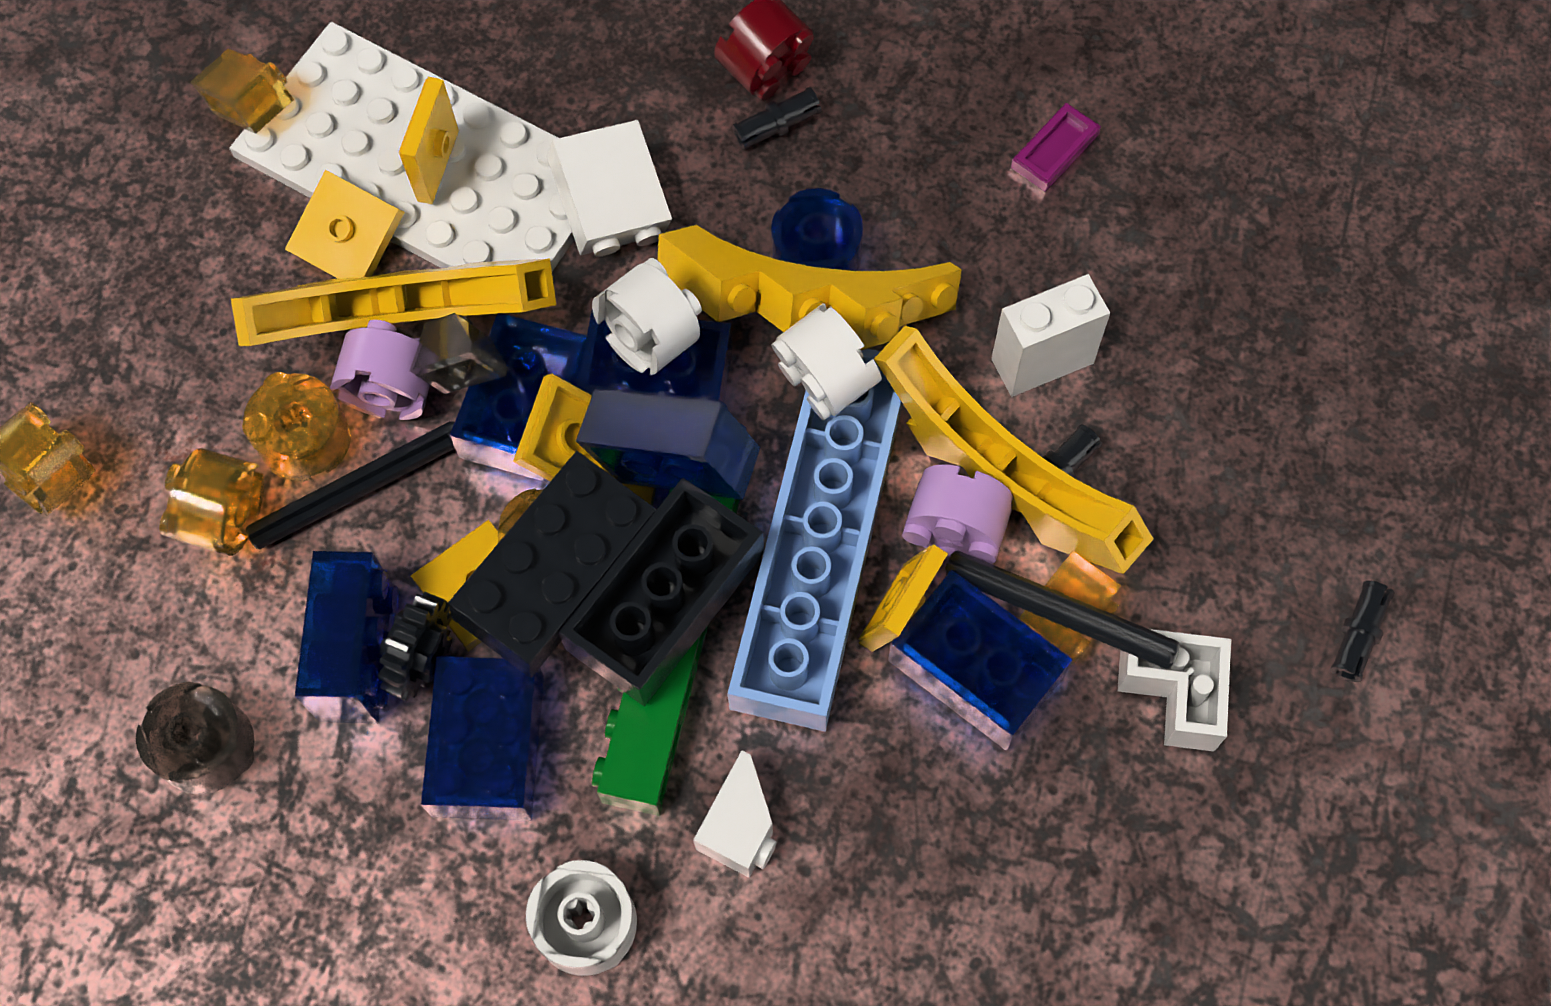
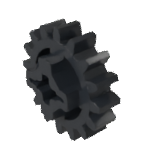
[378,592,452,701]

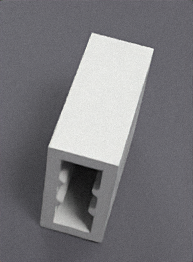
[547,120,672,257]
[991,274,1110,397]

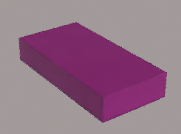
[1011,103,1101,192]

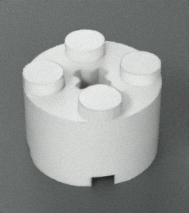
[592,258,702,375]
[771,303,882,420]
[526,860,637,976]

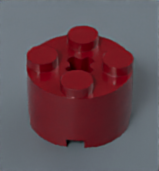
[714,0,814,101]

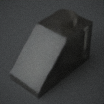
[409,313,508,394]

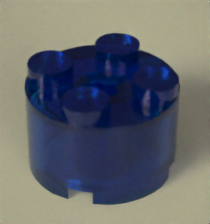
[771,188,863,271]

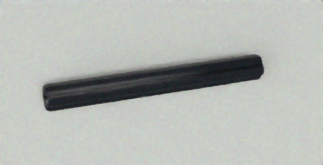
[246,421,465,549]
[945,551,1179,669]

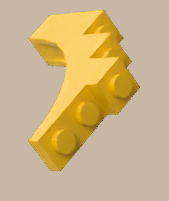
[657,225,962,350]
[231,258,556,346]
[874,326,1153,574]

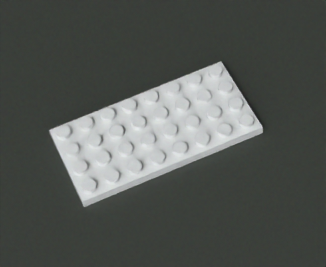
[230,22,575,271]

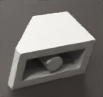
[693,750,777,878]

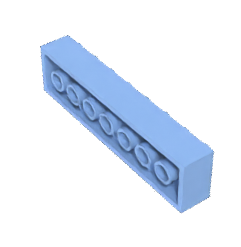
[727,349,903,732]

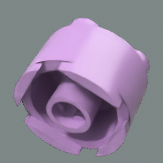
[330,320,438,420]
[902,464,1013,566]

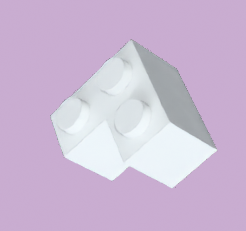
[1117,629,1231,751]

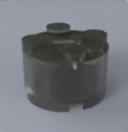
[136,682,254,795]

